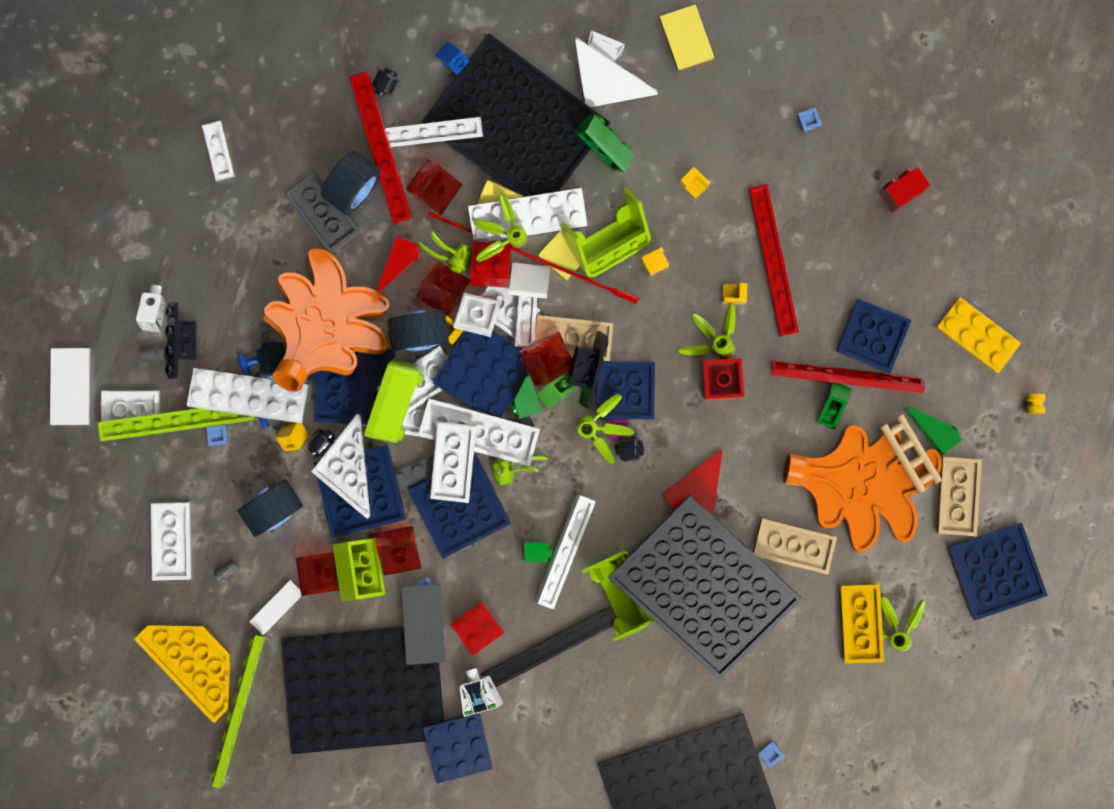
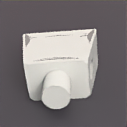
[588,30,625,62]

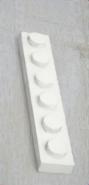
[385,117,483,147]
[535,494,595,609]

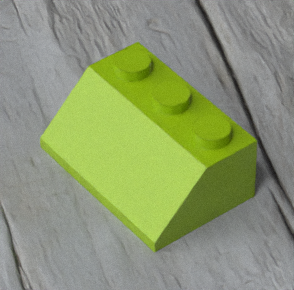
[333,538,385,602]

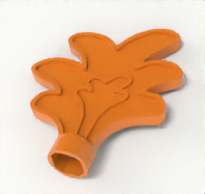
[262,249,390,392]
[783,425,942,552]

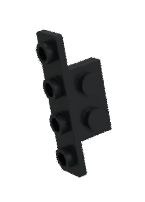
[165,302,196,379]
[567,331,609,409]

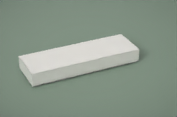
[202,121,235,181]
[515,296,537,348]
[250,580,304,635]

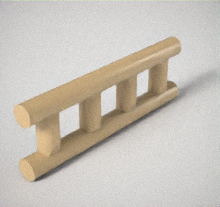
[880,414,942,494]

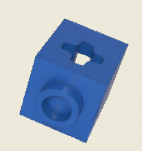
[435,41,469,75]

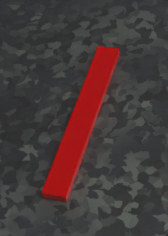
[349,71,413,224]
[749,184,799,337]
[770,360,925,393]

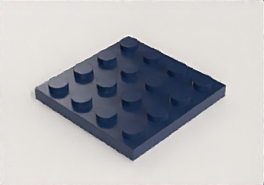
[432,331,537,418]
[313,349,396,425]
[314,444,407,538]
[408,455,511,559]
[948,523,1048,621]

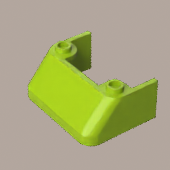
[561,187,651,277]
[364,357,425,443]
[581,550,655,642]

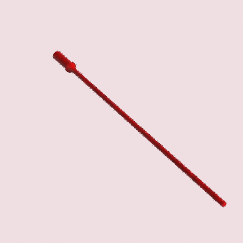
[428,212,640,305]

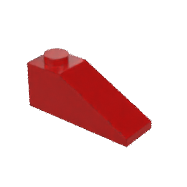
[377,237,421,294]

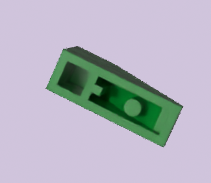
[904,407,962,455]

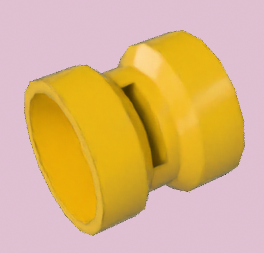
[1026,394,1045,414]

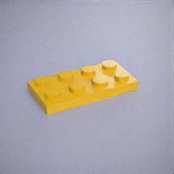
[936,297,1021,374]
[841,584,884,664]

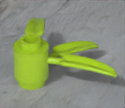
[474,193,528,262]
[418,231,472,273]
[678,304,736,359]
[577,394,634,464]
[492,456,548,486]
[881,597,926,652]

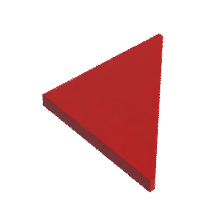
[662,450,723,515]

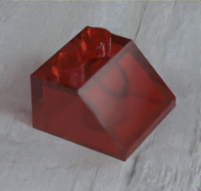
[405,159,462,215]
[416,261,470,316]
[519,332,572,385]
[375,526,422,576]
[296,552,339,596]

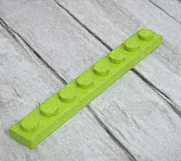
[98,408,255,442]
[211,634,265,788]

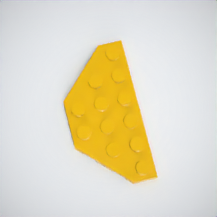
[134,625,230,723]

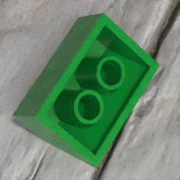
[574,115,634,172]

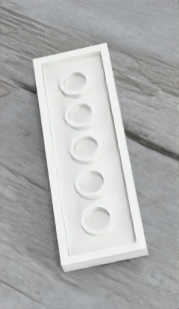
[468,188,588,242]
[187,368,309,423]
[418,399,540,466]

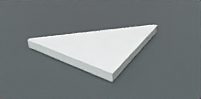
[575,37,657,107]
[311,414,370,519]

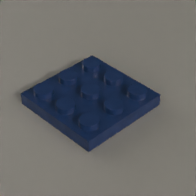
[837,299,912,374]
[597,361,655,420]
[423,713,493,784]

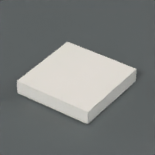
[509,262,550,299]
[453,292,501,337]

